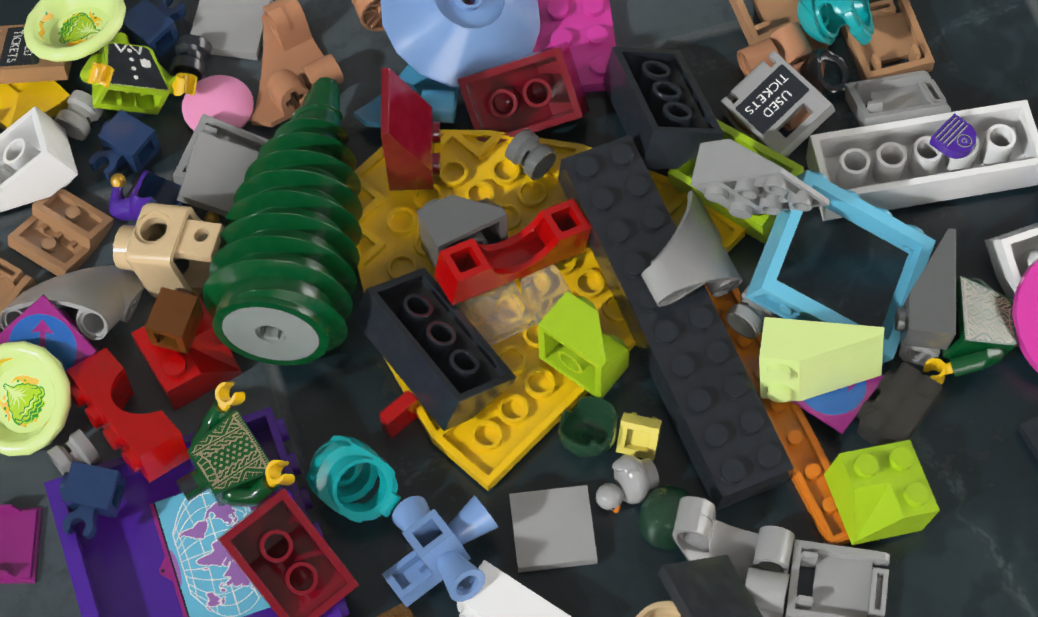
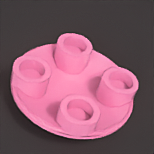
[182,75,254,131]

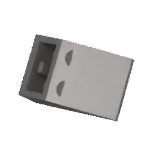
[691,139,830,219]

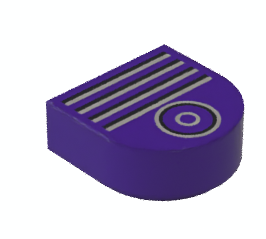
[929,113,977,159]

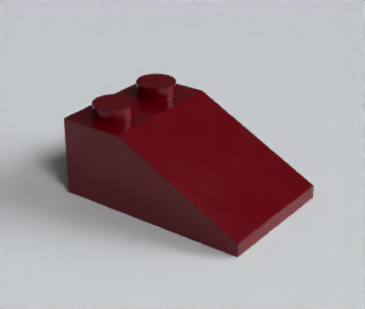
[458,42,590,144]
[381,68,441,191]
[216,488,359,617]

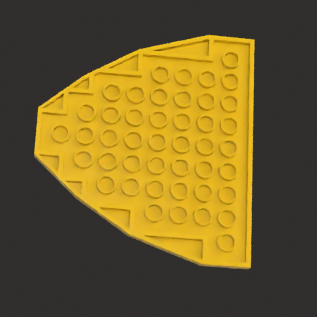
[354,130,746,492]

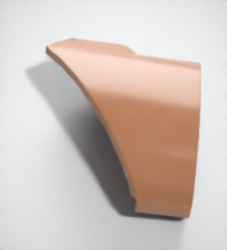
[251,0,344,127]
[737,22,829,131]

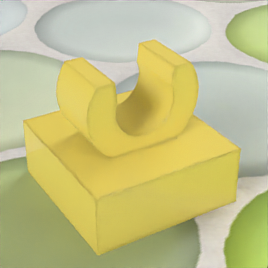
[616,412,662,461]

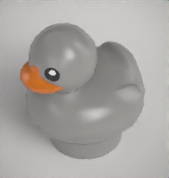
[596,455,659,513]

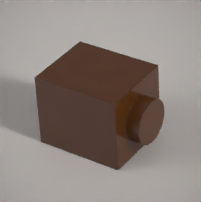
[145,287,204,354]

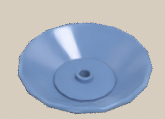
[380,0,541,87]

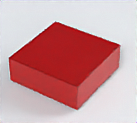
[379,390,419,439]

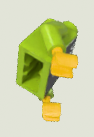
[80,32,198,115]

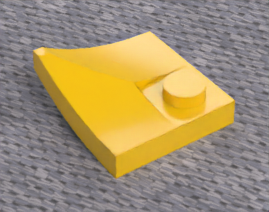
[0,81,70,130]

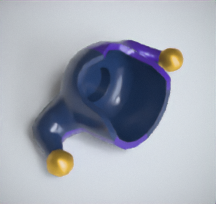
[109,170,220,223]

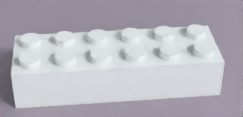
[806,100,1038,221]

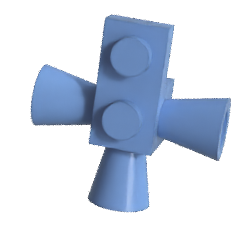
[382,495,498,608]

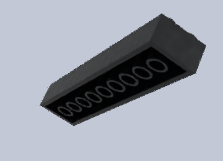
[558,135,794,511]

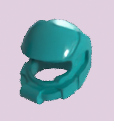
[797,0,874,45]
[306,435,401,523]

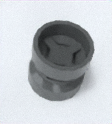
[505,129,557,181]

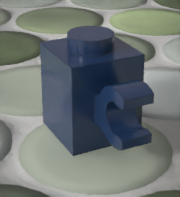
[121,0,186,61]
[89,109,161,181]
[60,461,127,539]

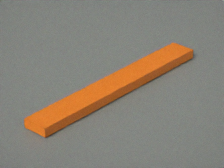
[704,284,850,546]

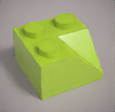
[538,291,629,400]
[824,440,940,545]

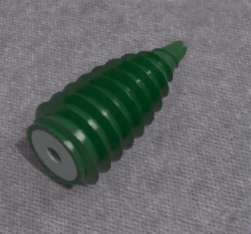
[202,77,363,366]

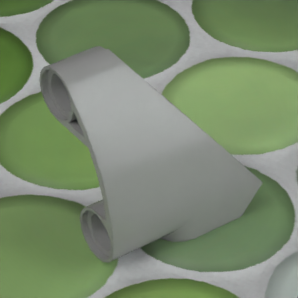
[641,190,742,307]
[0,265,145,340]
[672,496,795,617]

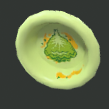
[23,0,126,62]
[0,341,71,456]

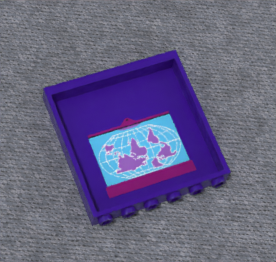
[44,407,350,617]

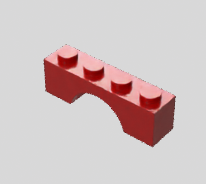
[434,198,592,306]
[66,348,190,483]

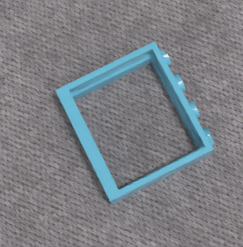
[745,169,936,364]

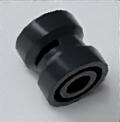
[170,34,212,82]

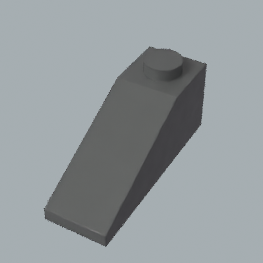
[894,228,956,350]

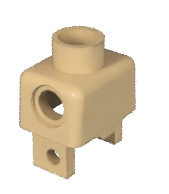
[113,203,224,298]

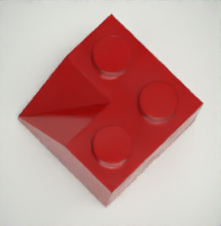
[131,296,242,411]

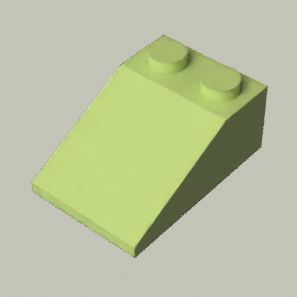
[759,317,884,403]

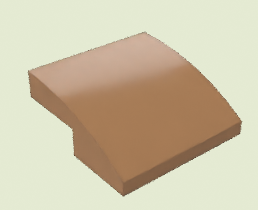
[8,188,114,276]

